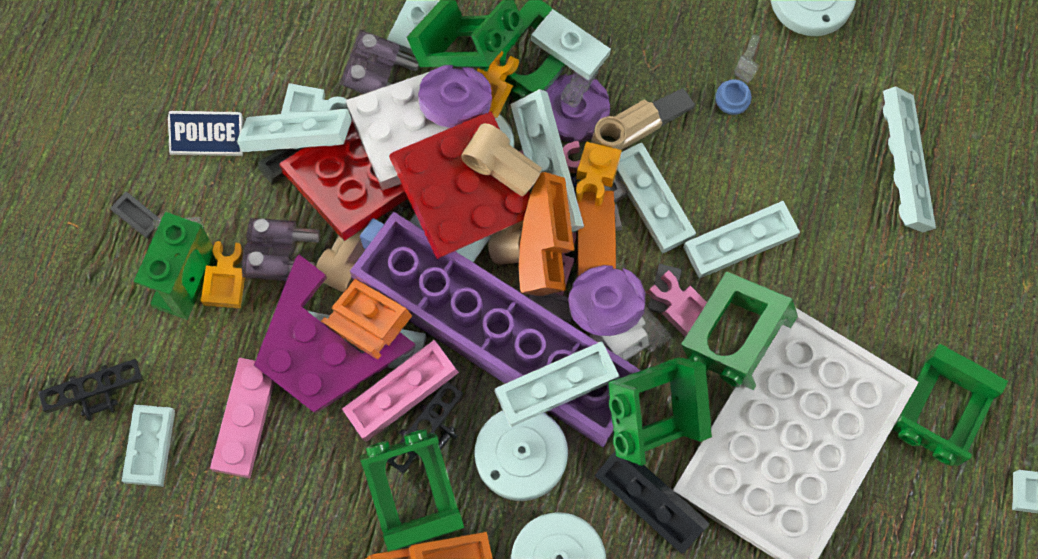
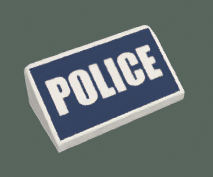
[168,111,245,156]

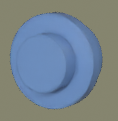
[715,79,752,115]

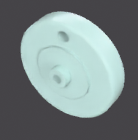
[771,0,856,36]
[475,410,568,501]
[511,512,606,559]

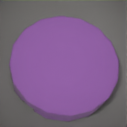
[418,65,492,128]
[546,73,610,143]
[569,265,645,336]

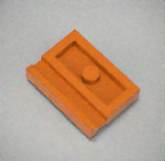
[321,279,412,360]

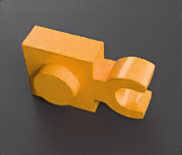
[477,51,519,118]
[576,142,622,206]
[201,241,246,308]

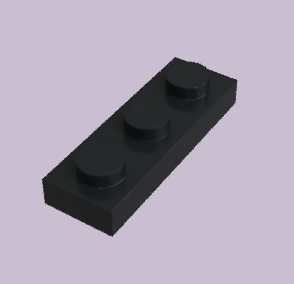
[595,451,710,554]

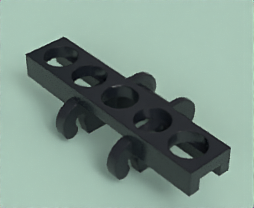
[38,359,144,421]
[387,382,463,475]

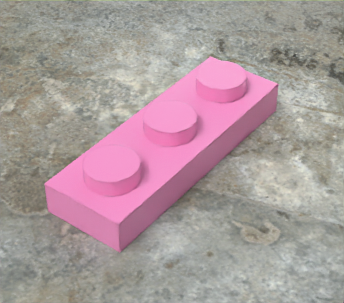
[342,340,459,442]
[210,358,274,479]

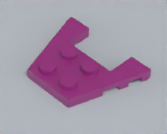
[254,255,416,414]

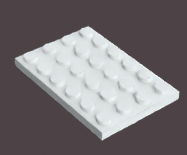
[673,308,918,559]

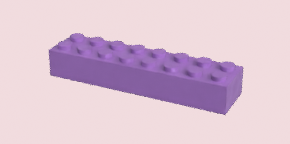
[350,212,641,448]

